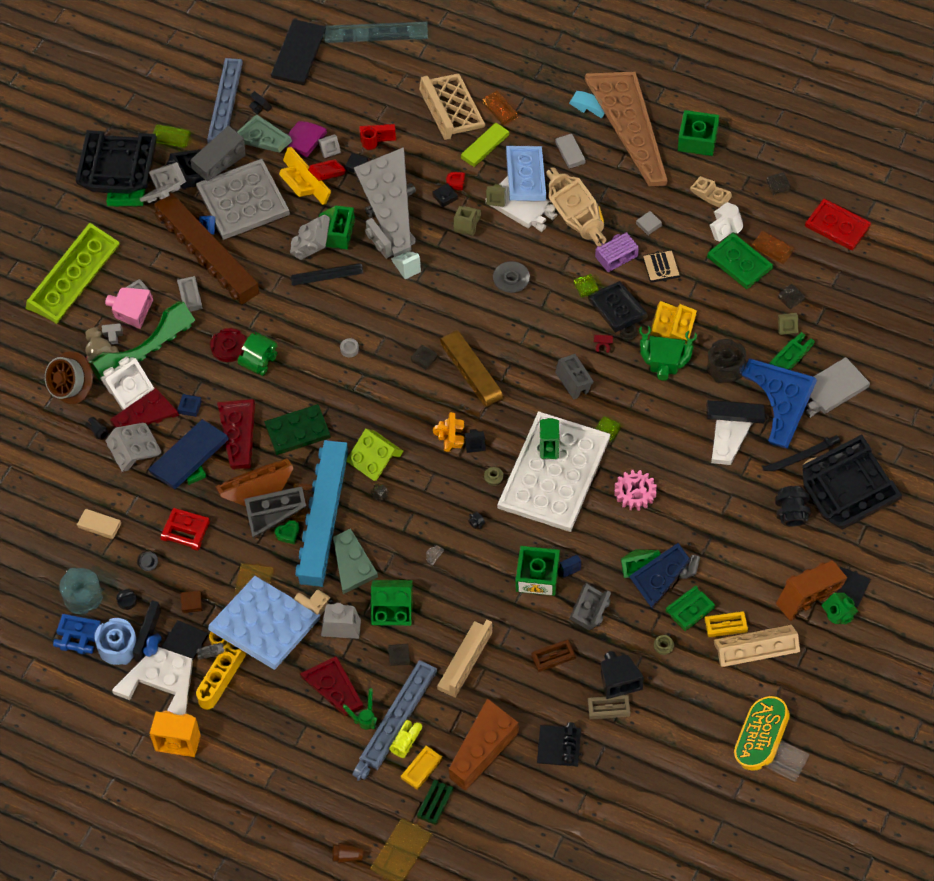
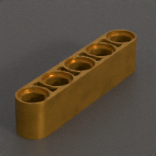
[440,330,503,407]

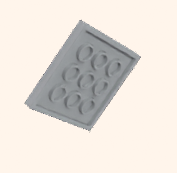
[196,159,290,240]

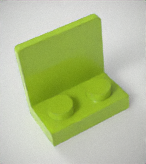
[346,429,403,481]

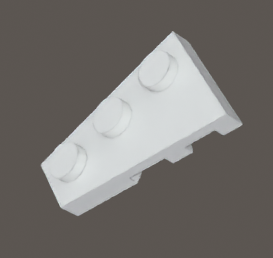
[711,420,753,465]

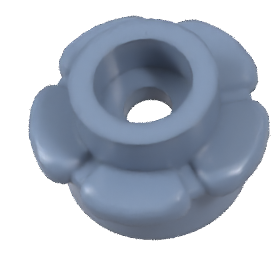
[353,761,370,781]

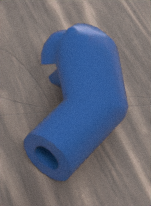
[143,634,161,657]

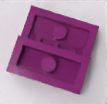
[283,121,327,157]

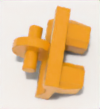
[433,412,464,452]

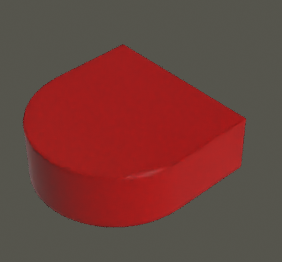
[446,172,465,191]

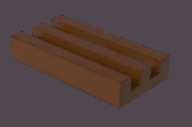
[531,639,576,672]

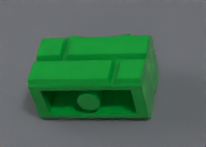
[540,418,559,459]

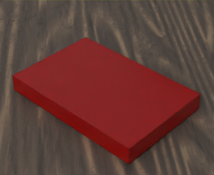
[805,199,871,251]

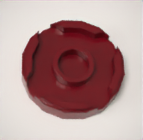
[210,328,247,362]

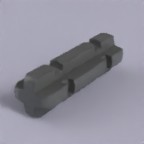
[196,643,225,659]

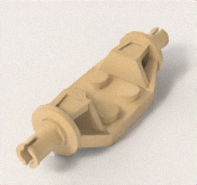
[546,167,606,246]

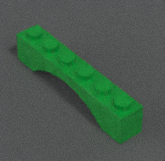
[89,301,195,382]

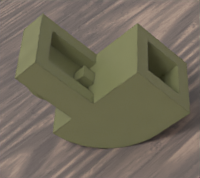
[454,206,481,236]

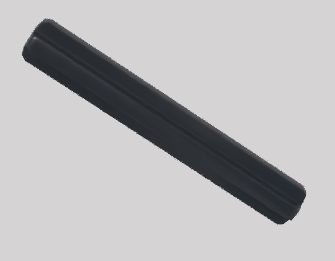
[291,263,363,285]

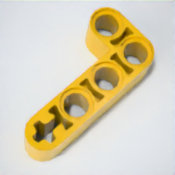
[196,632,246,710]

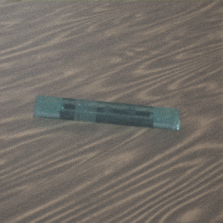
[324,22,428,43]

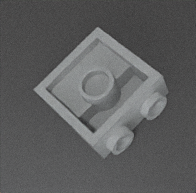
[290,214,330,260]

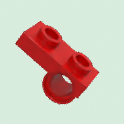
[360,124,396,150]

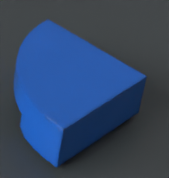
[199,216,215,234]

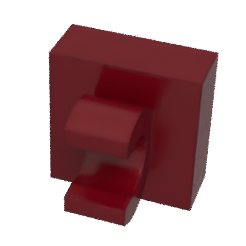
[594,334,613,353]

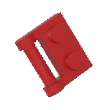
[161,508,210,551]

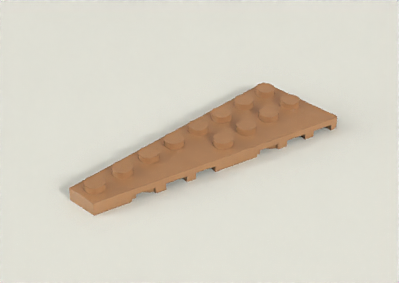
[585,72,667,186]

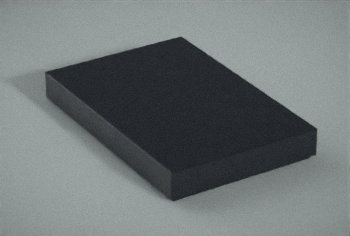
[588,281,648,333]

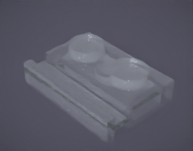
[764,740,810,782]

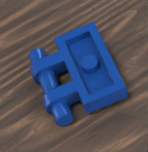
[53,614,101,654]

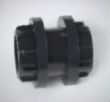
[775,486,811,527]

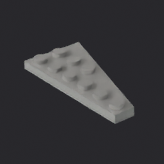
[354,147,411,257]

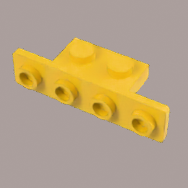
[279,147,331,205]

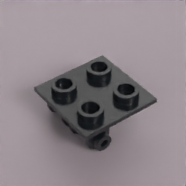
[537,722,581,767]

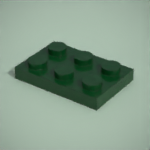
[264,404,331,456]

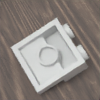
[101,357,154,410]

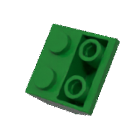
[319,205,355,250]
[371,580,413,626]

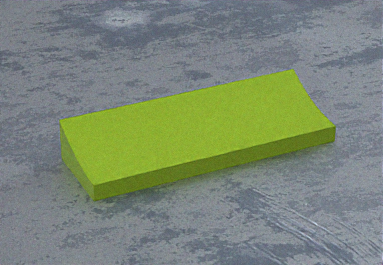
[26,223,120,324]

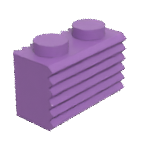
[595,232,638,272]

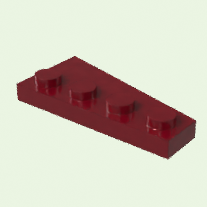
[217,399,255,470]

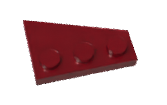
[110,388,179,428]
[300,656,364,717]

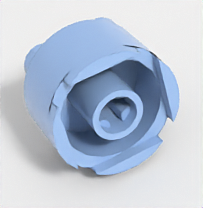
[95,618,137,665]

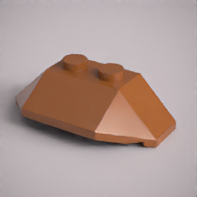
[215,458,294,506]

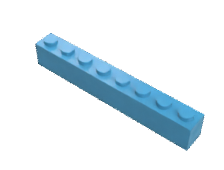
[295,440,348,587]

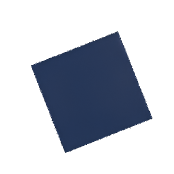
[178,394,202,417]
[560,555,581,578]

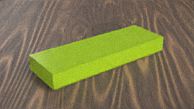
[461,123,509,167]

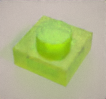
[574,274,598,298]
[595,416,620,442]

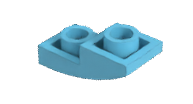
[569,91,605,118]

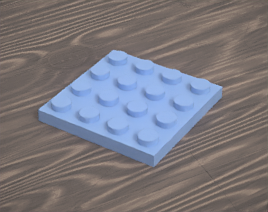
[208,576,320,670]

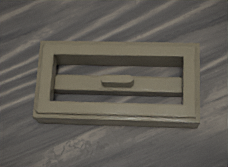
[588,695,630,720]

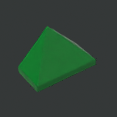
[621,549,660,578]

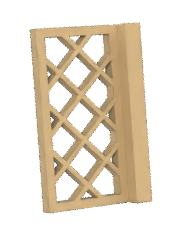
[419,74,485,140]

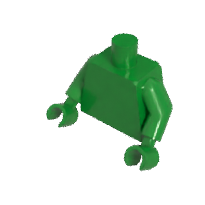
[639,326,697,381]

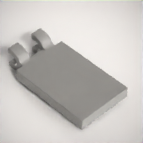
[806,357,870,418]

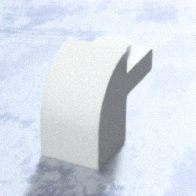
[710,202,743,242]

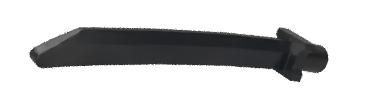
[763,435,840,471]

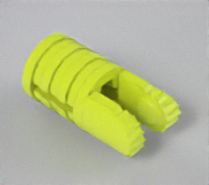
[389,720,422,758]

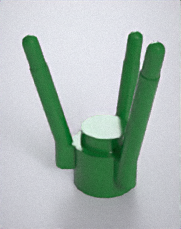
[343,688,377,730]

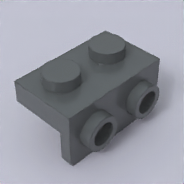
[569,583,611,630]

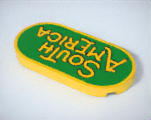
[734,696,790,771]

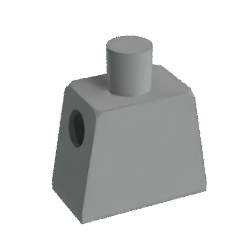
[321,603,361,639]

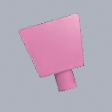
[105,288,153,329]

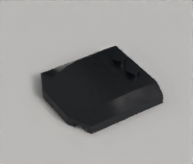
[76,130,157,194]
[802,434,902,529]

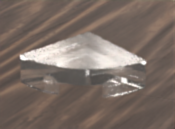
[426,545,444,565]

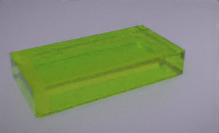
[153,124,191,148]

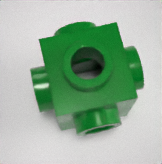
[821,592,858,625]

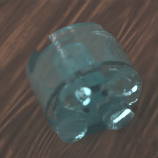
[59,568,103,614]

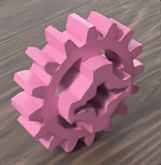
[614,470,657,511]

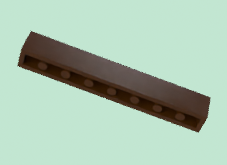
[154,193,259,305]

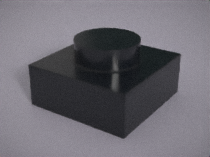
[433,183,458,207]

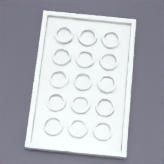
[497,411,610,532]

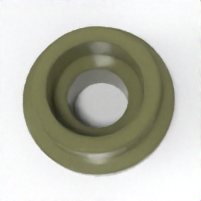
[484,467,503,486]
[654,635,674,655]

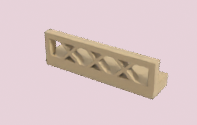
[437,619,492,698]
[714,625,800,667]

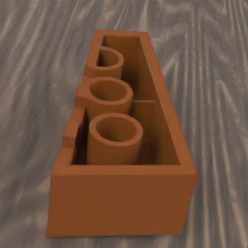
[449,699,519,791]

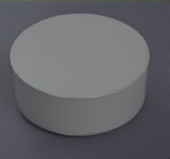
[340,338,359,358]

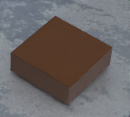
[181,591,202,613]

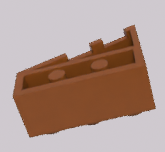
[776,560,847,621]

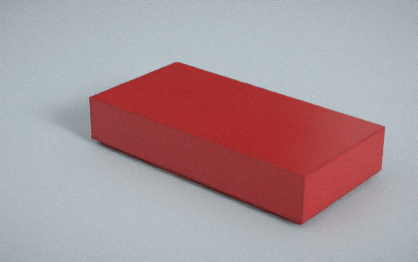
[308,159,346,181]

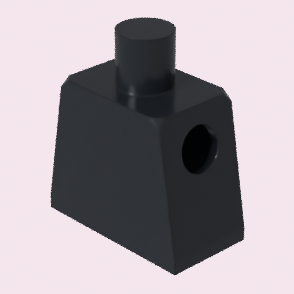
[601,651,643,699]

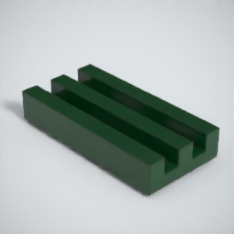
[417,779,453,825]

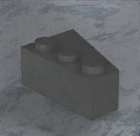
[191,125,246,181]
[244,487,306,539]

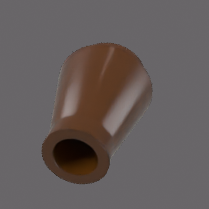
[332,843,363,864]

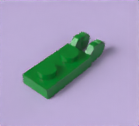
[769,332,815,370]

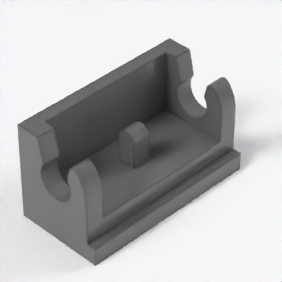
[555,354,594,400]

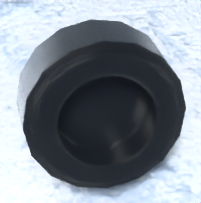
[137,551,158,571]
[116,589,137,610]

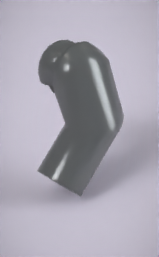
[678,555,700,579]

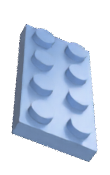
[506,146,546,201]

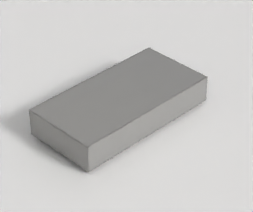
[555,134,585,169]
[177,276,203,312]

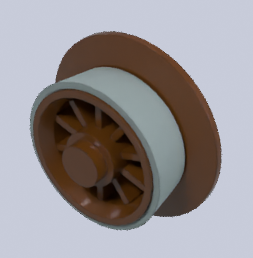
[45,351,93,404]

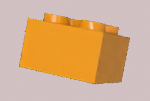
[150,711,201,757]

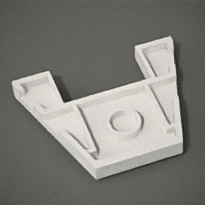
[112,647,193,715]

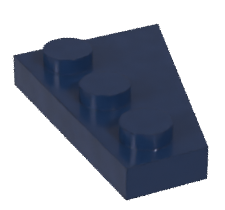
[629,543,690,609]

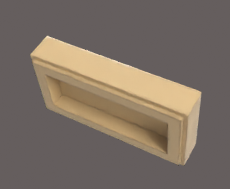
[77,509,121,539]

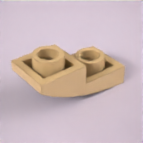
[690,176,732,208]

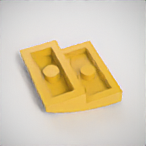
[650,301,697,342]

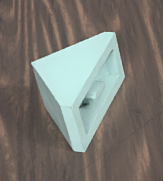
[391,251,421,279]

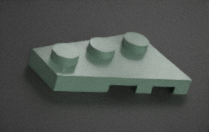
[237,115,292,153]
[333,529,378,594]

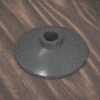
[493,261,530,293]

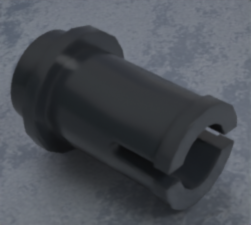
[86,417,108,440]

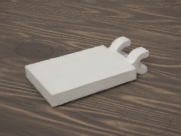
[485,176,557,232]

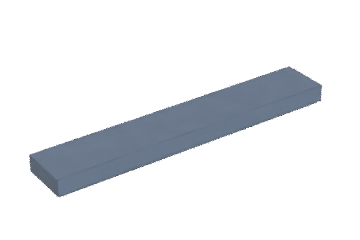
[207,58,243,143]
[359,660,437,770]

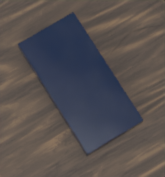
[148,419,229,490]

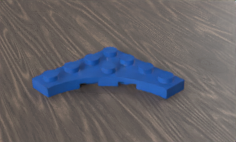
[742,359,817,449]

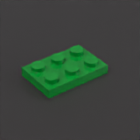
[707,233,773,289]

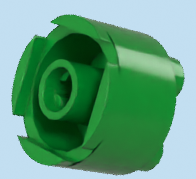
[238,331,278,376]

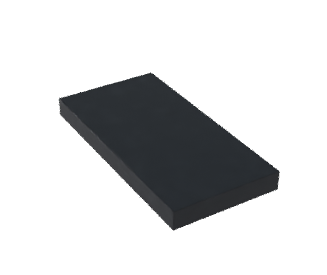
[271,19,326,85]

